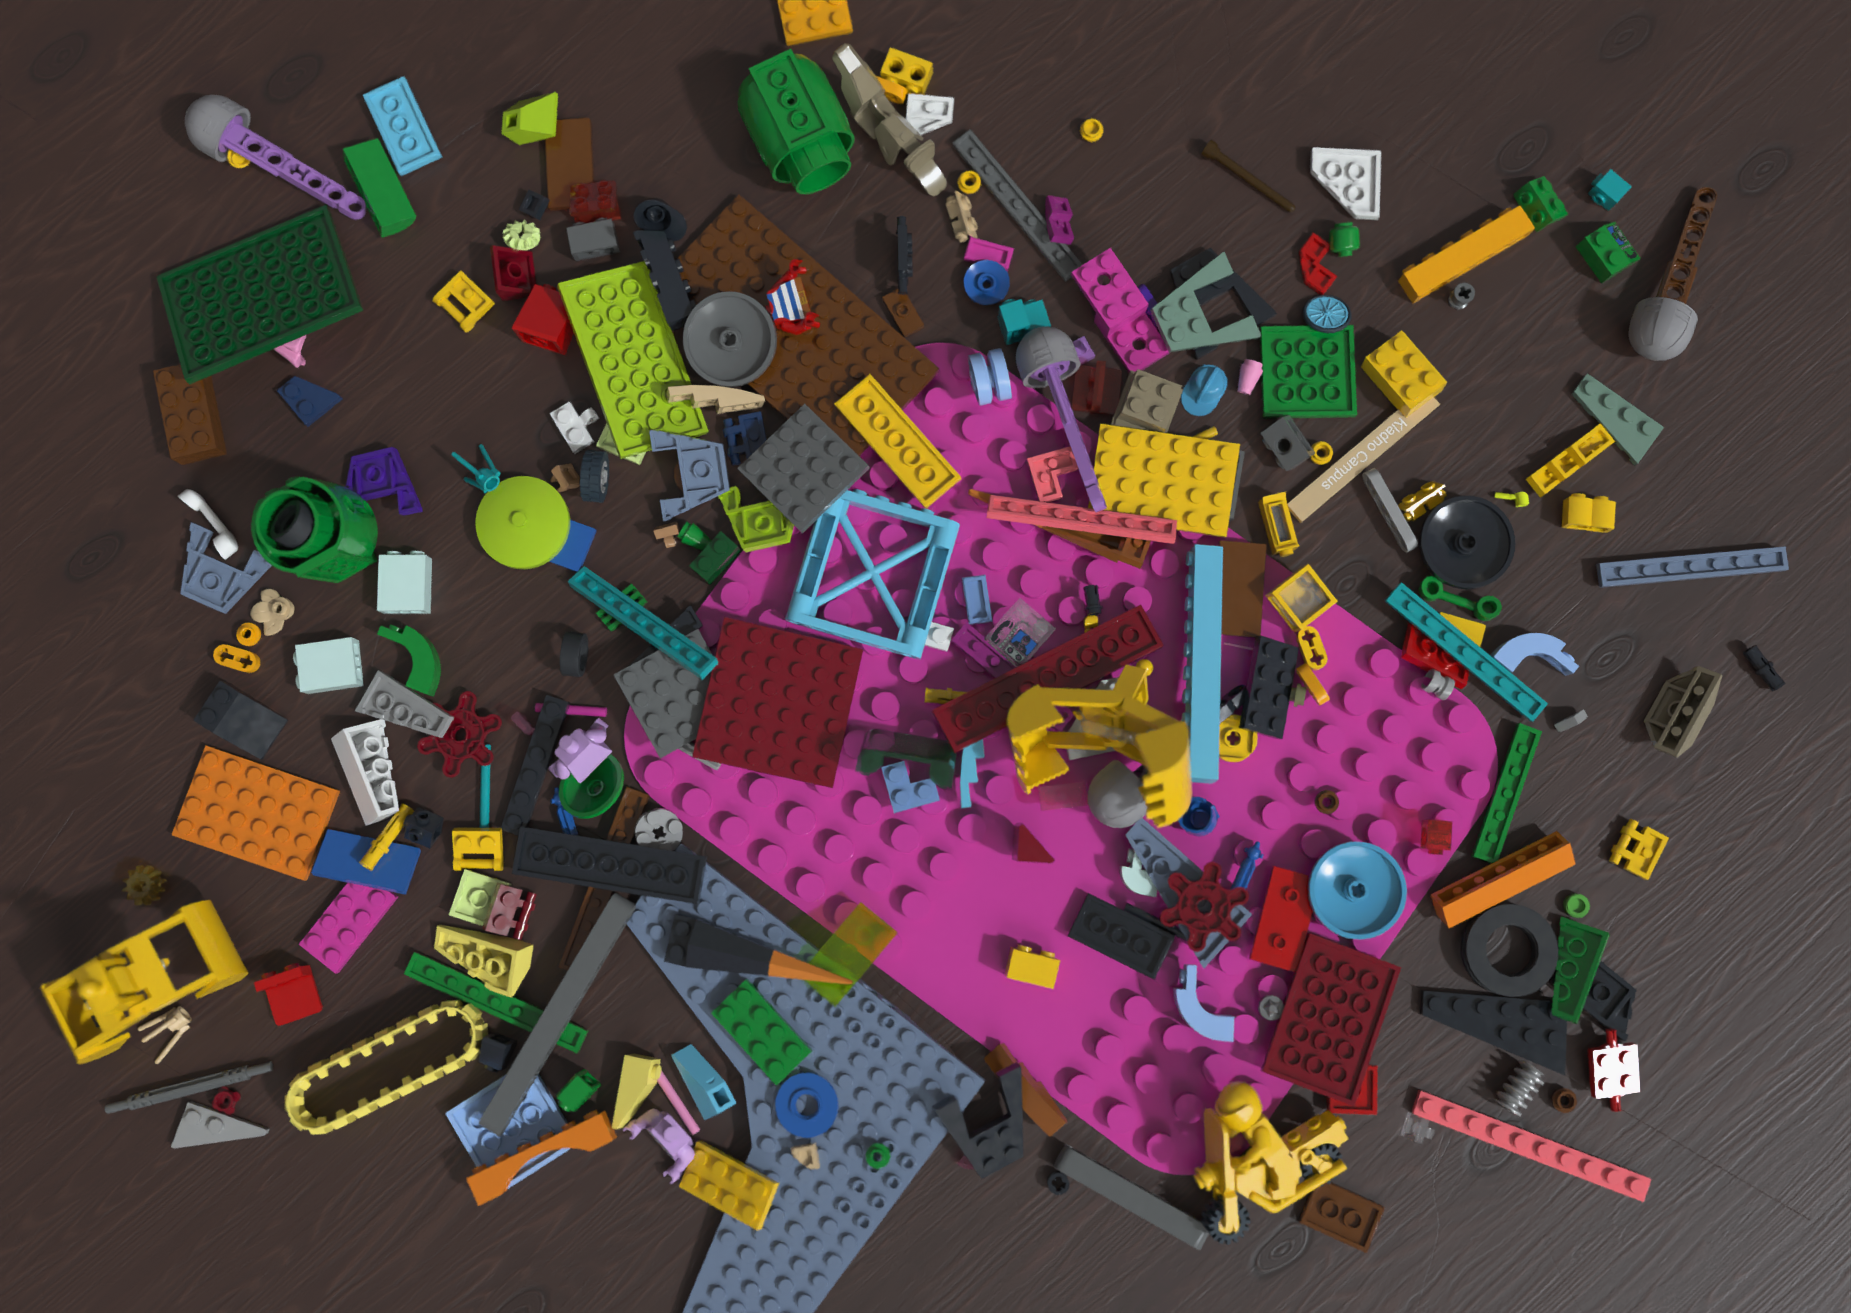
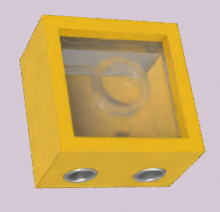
[1265,564,1338,632]

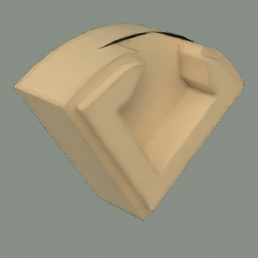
[791,1142,820,1169]

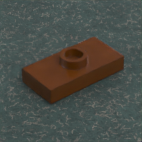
[882,289,924,338]

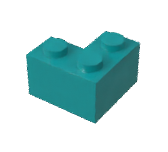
[998,299,1051,345]

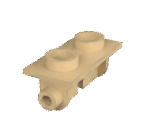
[946,191,978,242]

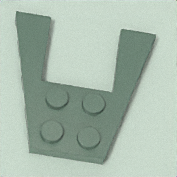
[1150,252,1261,352]

